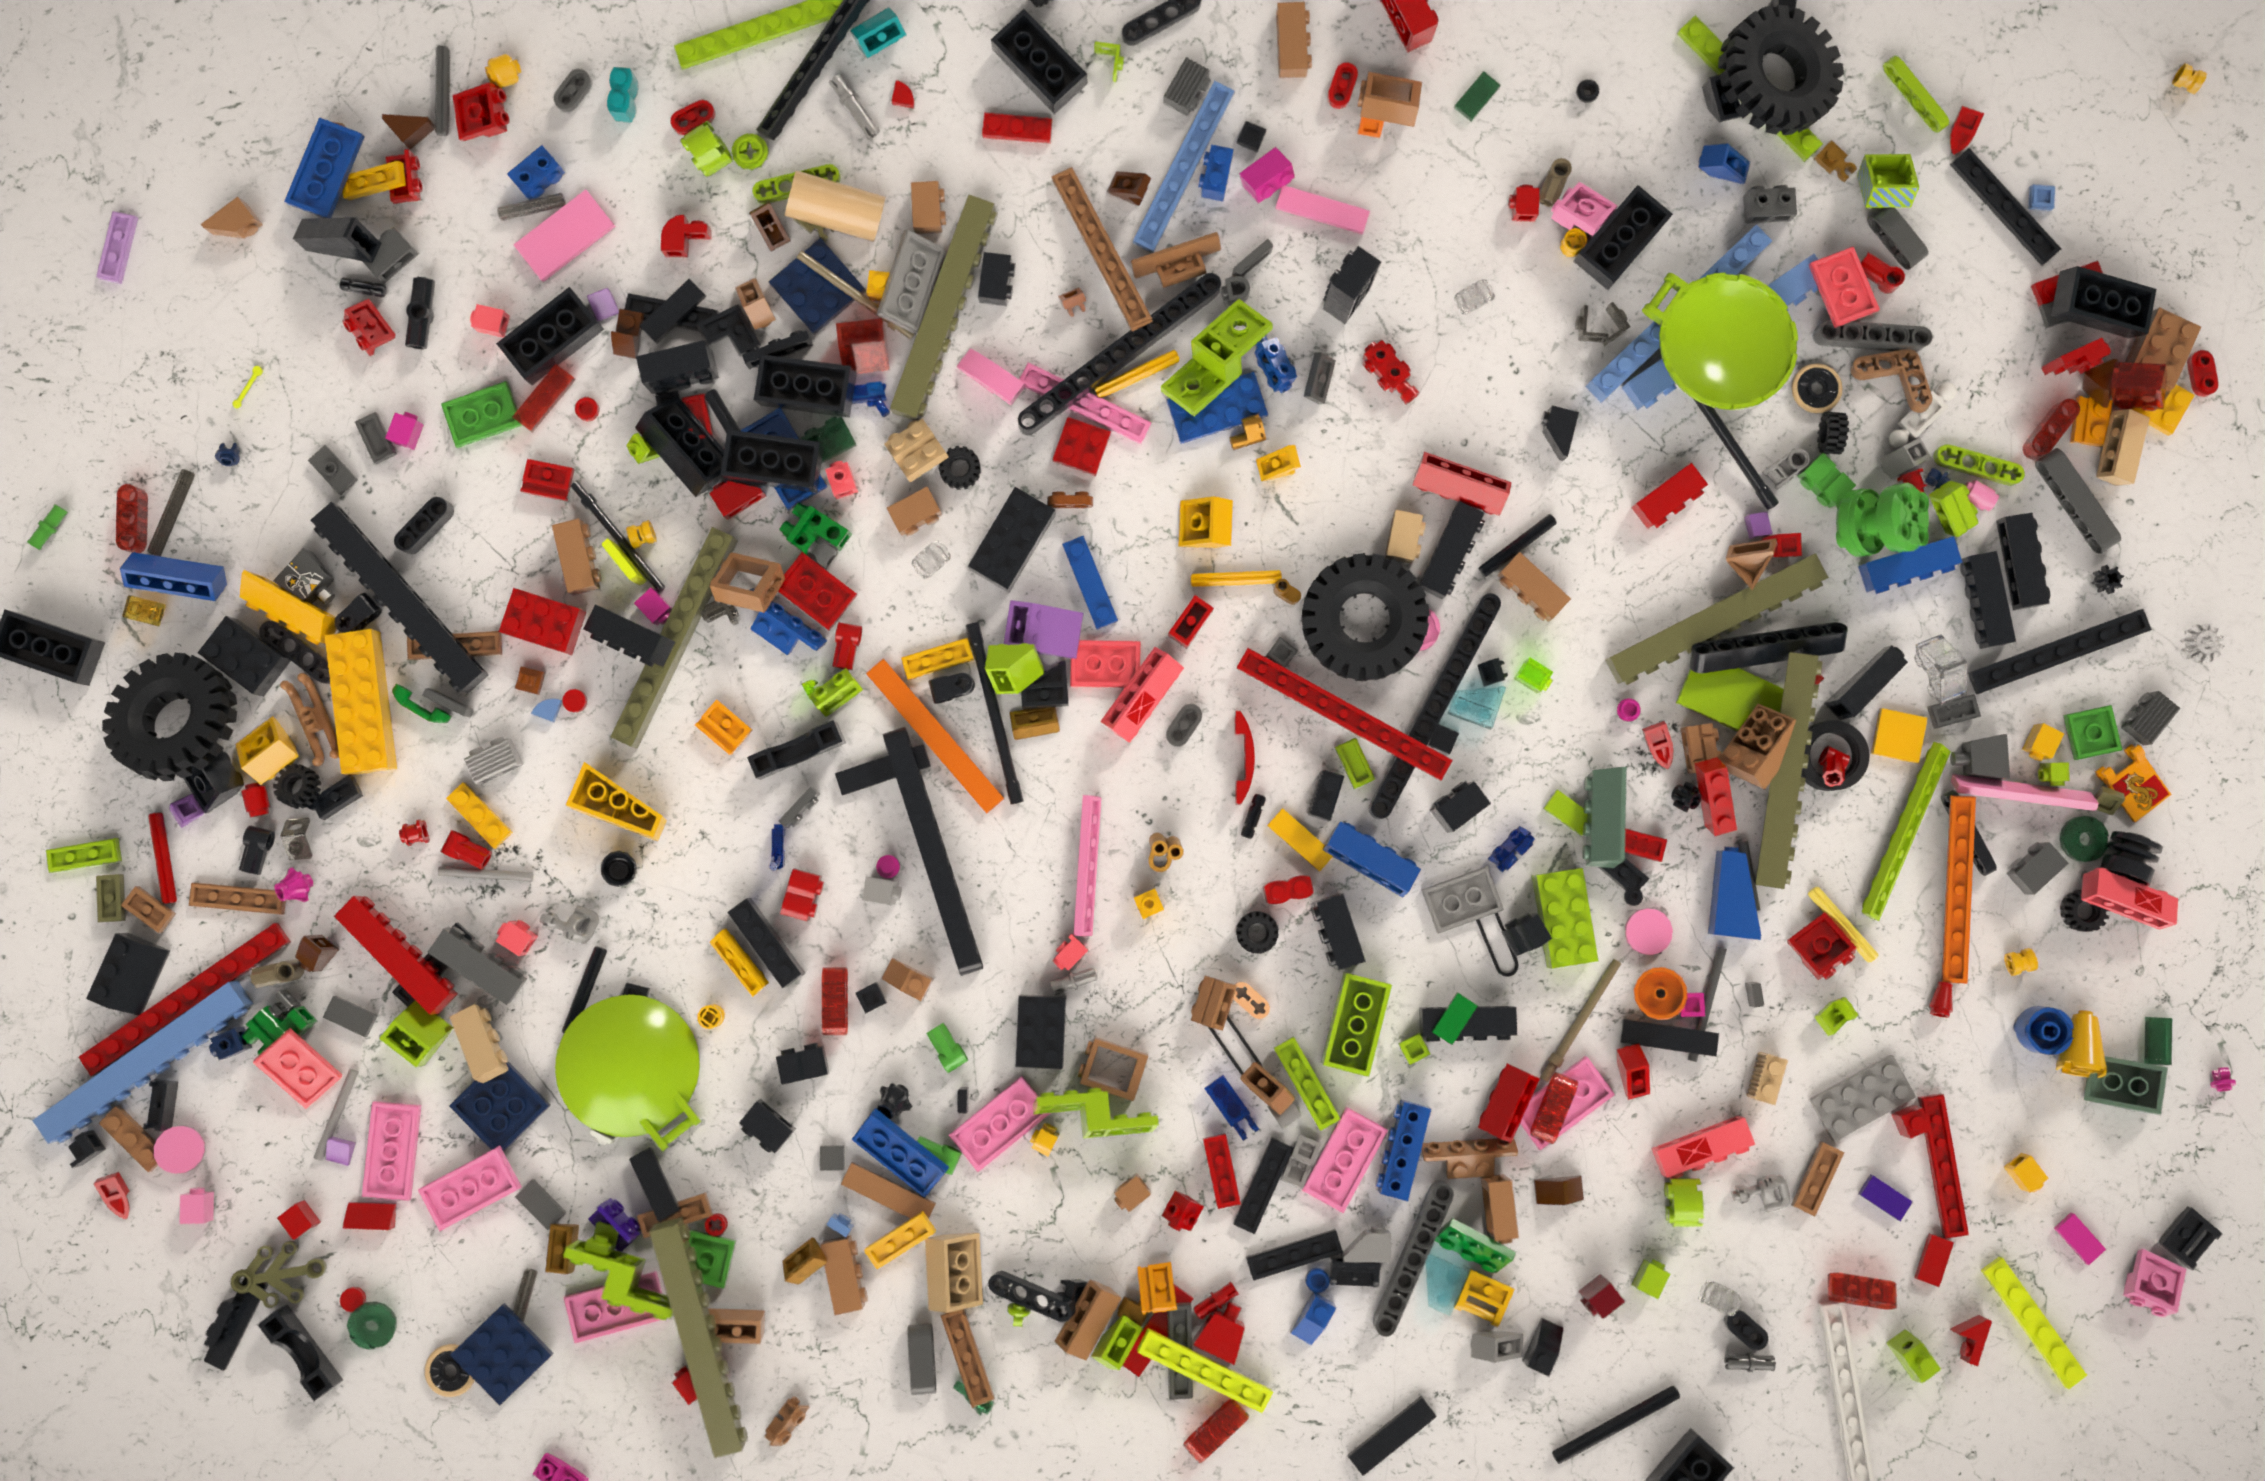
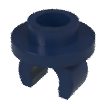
[215,443,240,466]
[1924,468,1951,491]

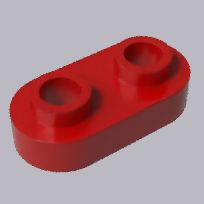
[1327,62,1358,109]
[670,100,715,135]
[2187,350,2219,397]

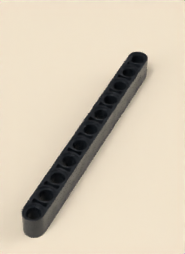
[1018,273,1221,435]
[1369,593,1501,819]
[883,727,984,976]

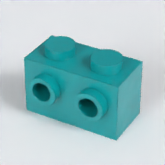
[850,7,906,58]

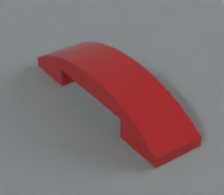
[1235,711,1255,805]

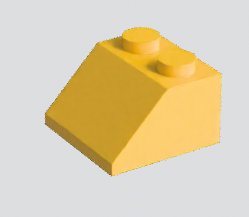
[1179,496,1233,548]
[235,716,299,785]

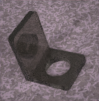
[1603,302,1631,346]
[1575,305,1609,343]
[280,818,313,860]

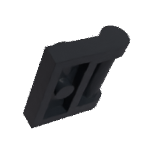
[2158,1206,2223,1271]

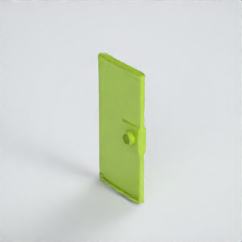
[1676,668,1784,732]

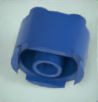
[2014,1006,2074,1055]

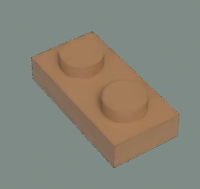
[121,886,176,933]

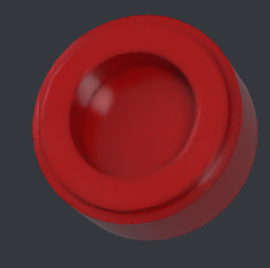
[575,397,600,421]
[562,689,588,713]
[340,1287,366,1312]

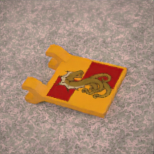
[2095,744,2172,822]

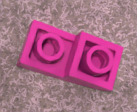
[533,1453,589,1481]

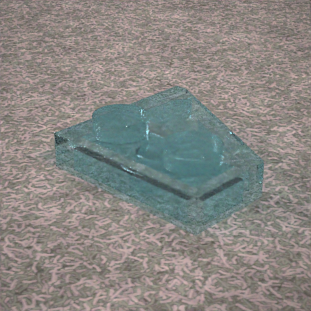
[1447,686,1506,730]
[1426,1253,1469,1316]

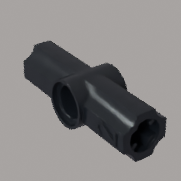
[405,277,435,350]

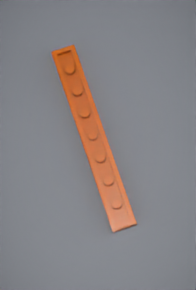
[866,659,1005,814]
[1942,795,1976,984]

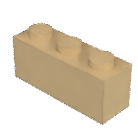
[2096,409,2150,486]
[450,1004,508,1083]

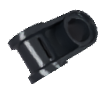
[334,593,382,633]
[928,673,975,704]

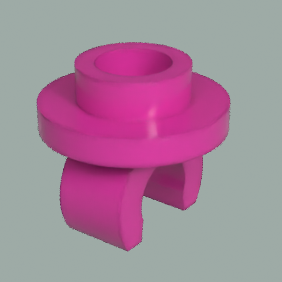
[2210,1067,2236,1092]

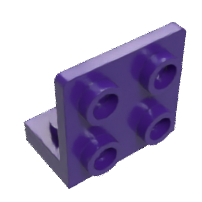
[588,1198,642,1252]

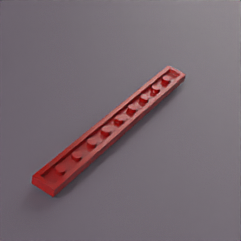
[1236,648,1453,781]
[78,923,291,1076]

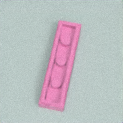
[1276,186,1370,235]

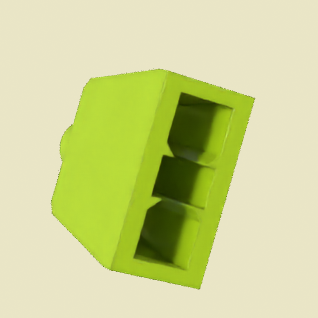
[1886,1329,1941,1383]

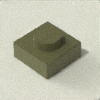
[2094,786,2125,816]

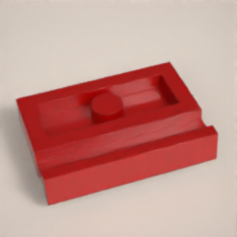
[520,459,575,502]

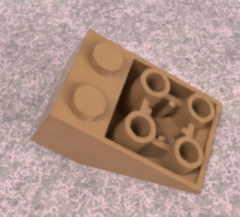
[1718,704,1796,789]

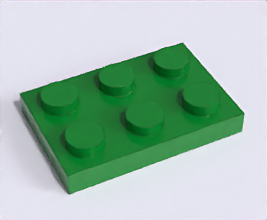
[1435,1218,1516,1273]

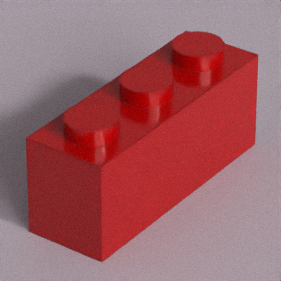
[1631,462,1708,529]
[1694,757,1737,836]
[1478,1063,1540,1143]

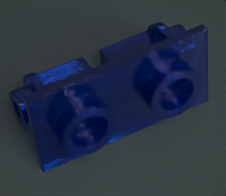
[1488,826,1535,873]

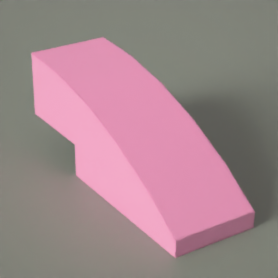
[957,348,1025,405]

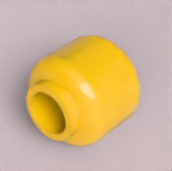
[485,54,522,88]

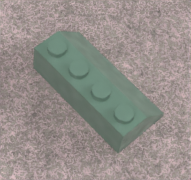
[1582,767,1627,868]

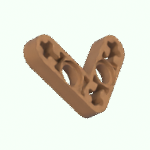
[1850,349,1933,413]

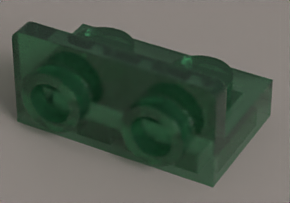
[801,417,857,463]

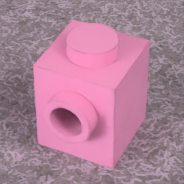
[180,1187,214,1224]

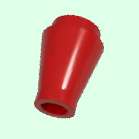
[1929,981,1953,1018]

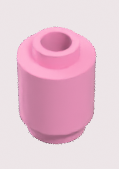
[1965,480,1999,511]

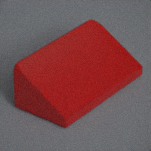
[343,1202,396,1230]

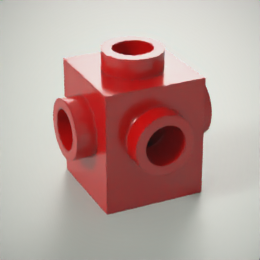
[1161,1191,1204,1232]

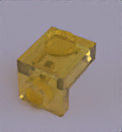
[122,595,166,627]

